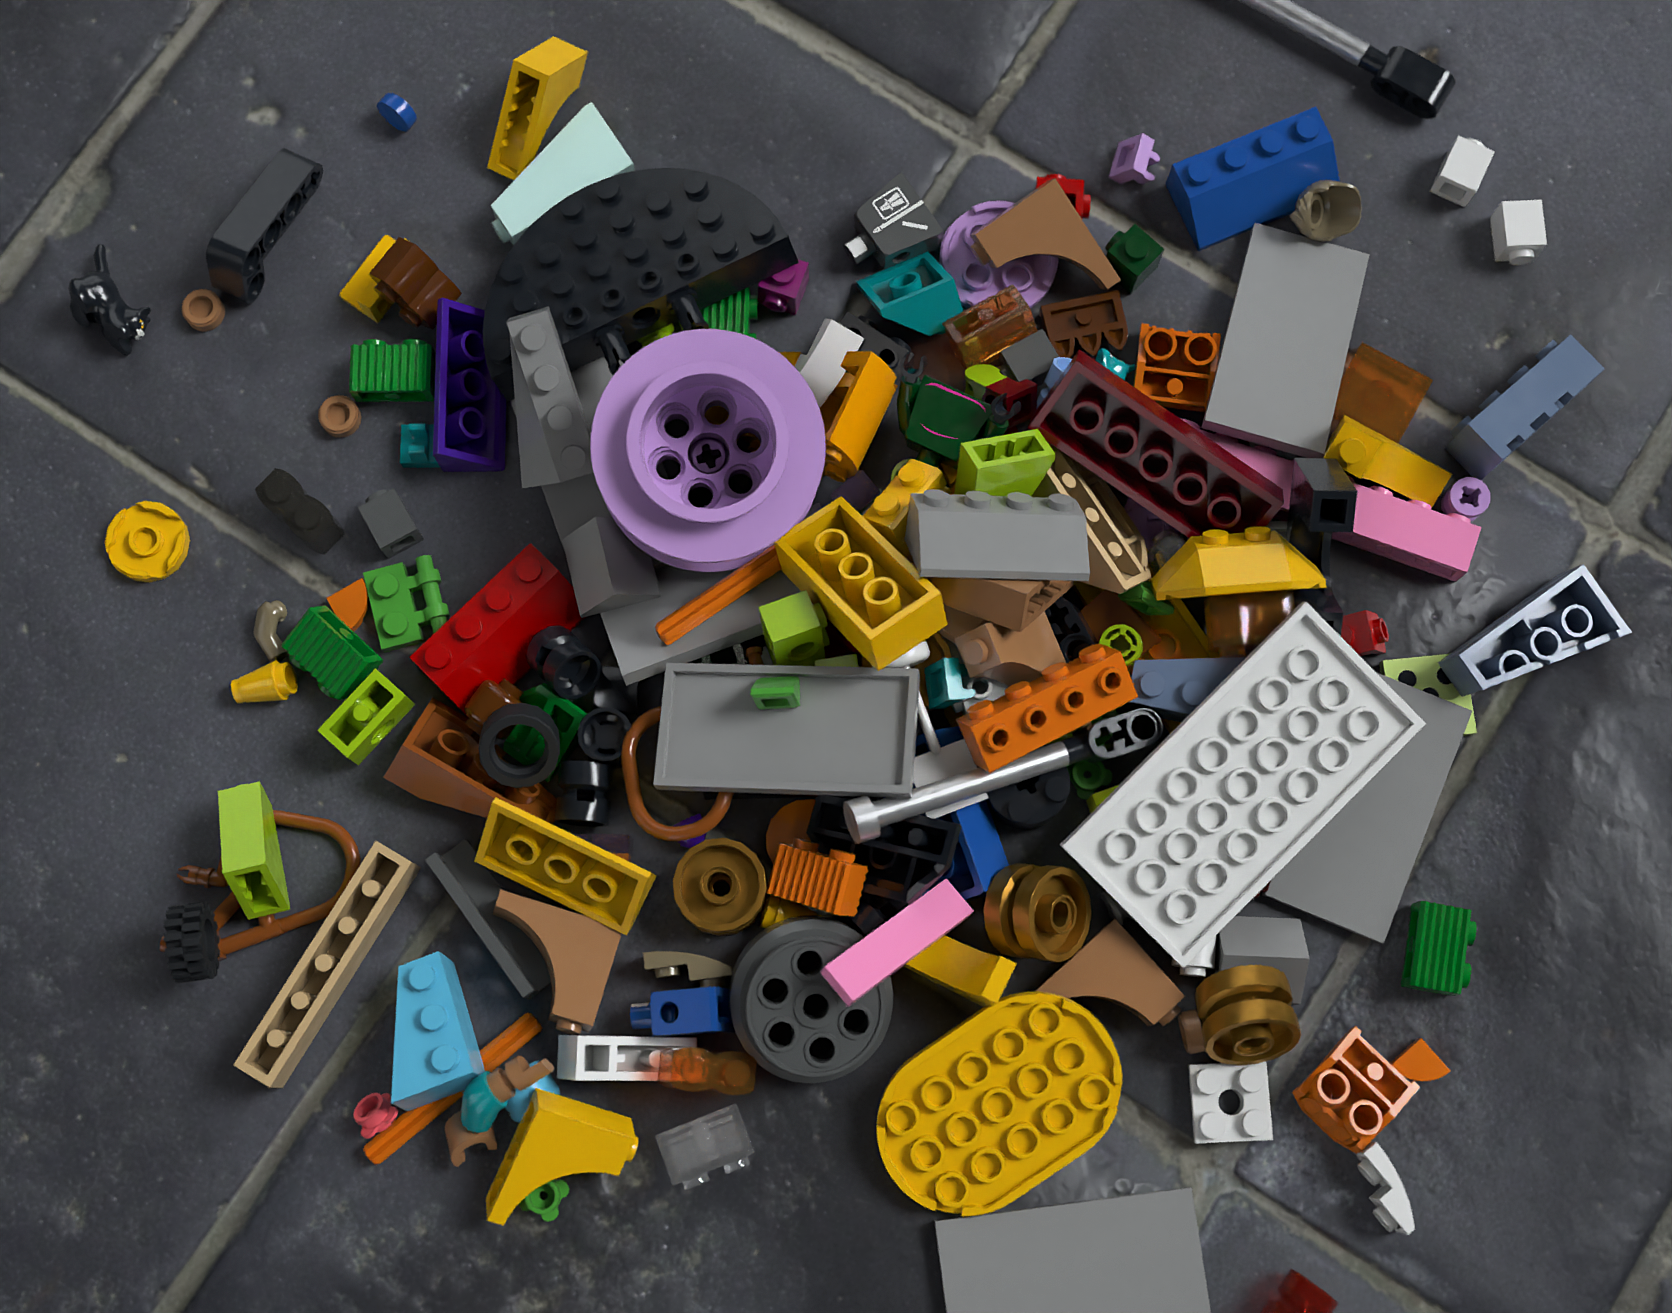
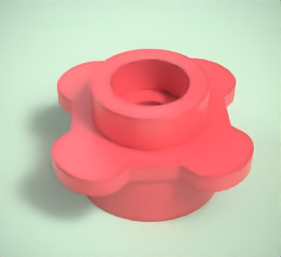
[353,1093,398,1139]

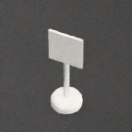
[872,641,988,818]

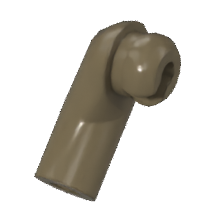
[253,600,288,663]

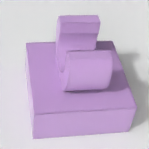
[1109,133,1160,184]

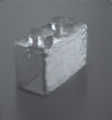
[655,1103,756,1190]

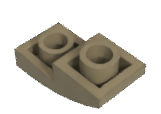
[643,951,733,988]

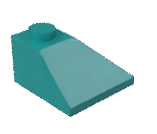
[856,252,966,336]

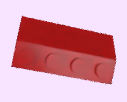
[409,543,586,715]

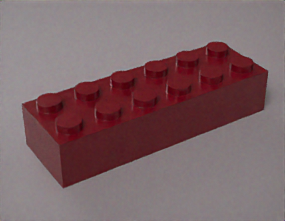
[1028,349,1284,538]

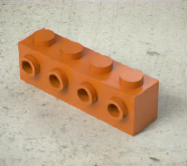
[956,644,1138,773]

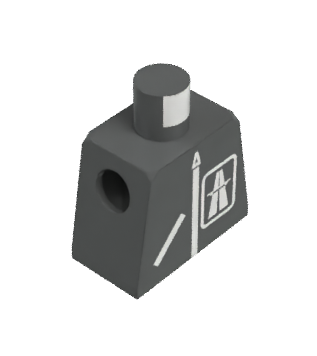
[843,172,944,270]

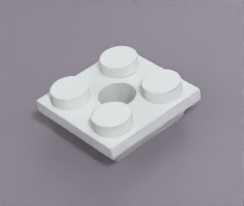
[1188,1061,1273,1143]

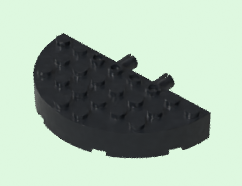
[483,168,799,402]

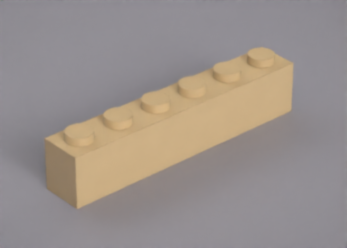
[234,841,421,1088]

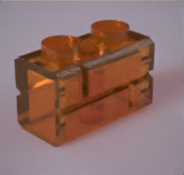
[942,284,1037,370]

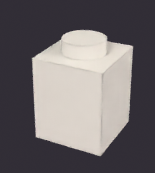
[1429,135,1495,207]
[1490,200,1547,265]

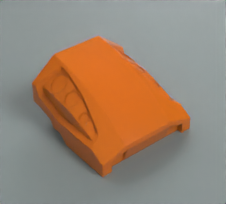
[1133,323,1221,412]
[1292,1026,1420,1154]

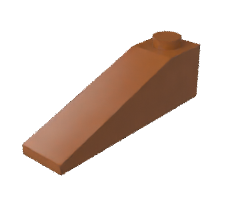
[383,697,556,825]

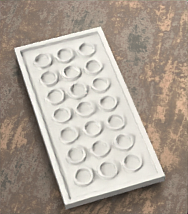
[1060,602,1426,968]

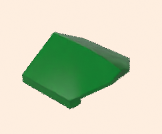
[503,683,587,782]

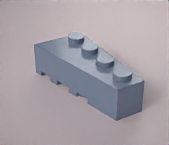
[1445,334,1605,480]
[1438,564,1632,697]
[1120,657,1246,723]

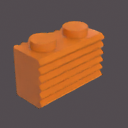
[766,838,868,916]

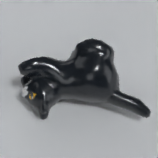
[68,244,151,356]

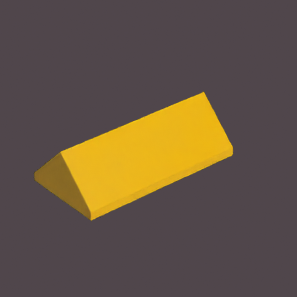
[474,798,656,936]

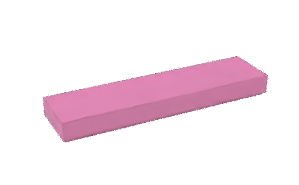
[820,878,974,1007]

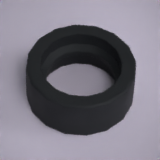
[479,703,560,788]

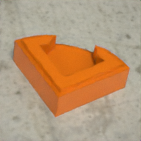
[326,578,369,632]
[1390,1038,1450,1081]

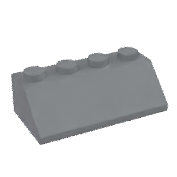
[905,489,1090,581]

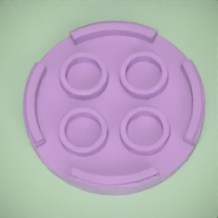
[939,201,1058,317]

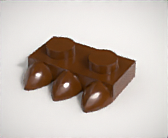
[1039,290,1128,358]

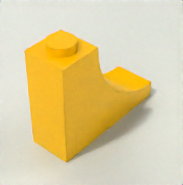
[487,36,588,180]
[1323,415,1452,507]
[904,935,1016,1007]
[486,1088,638,1226]

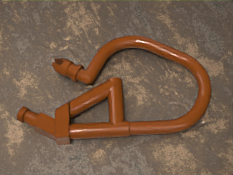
[621,646,764,841]
[160,810,361,961]

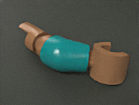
[445,1056,554,1167]

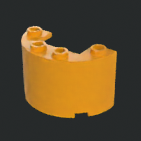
[740,351,898,482]

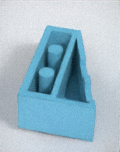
[391,951,485,1112]

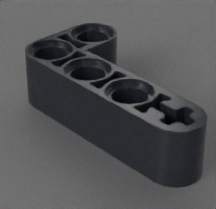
[206,148,323,303]

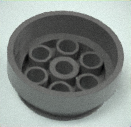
[728,915,893,1083]

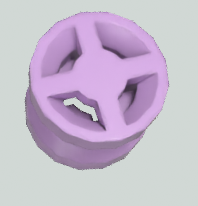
[1441,477,1491,523]

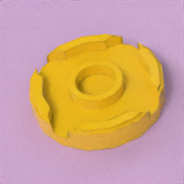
[104,501,190,583]

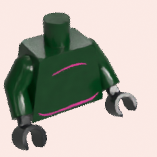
[896,351,1022,470]

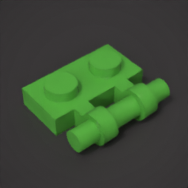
[363,555,450,653]

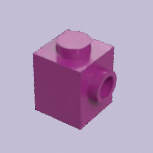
[757,259,809,316]

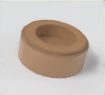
[182,289,225,331]
[318,395,361,438]
[1178,1009,1205,1054]

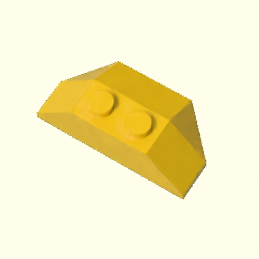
[1150,526,1326,601]

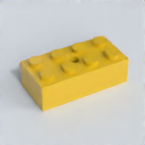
[774,496,948,671]

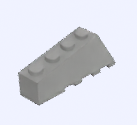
[507,306,594,488]

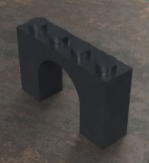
[1278,458,1358,636]

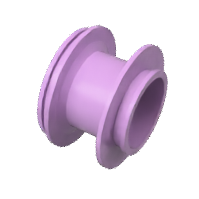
[591,329,826,572]

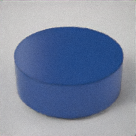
[377,93,417,132]

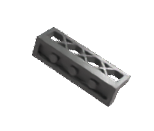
[425,838,551,1000]

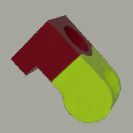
[965,364,1037,430]

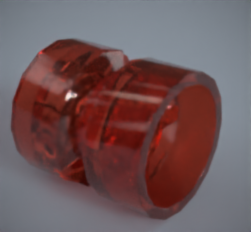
[1260,1268,1339,1313]

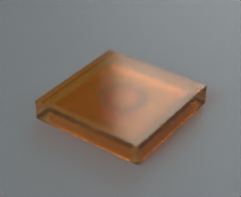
[1333,342,1433,444]

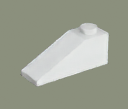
[557,1035,697,1081]

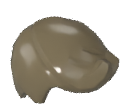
[1289,179,1362,242]

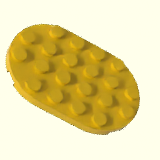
[877,991,1122,1216]

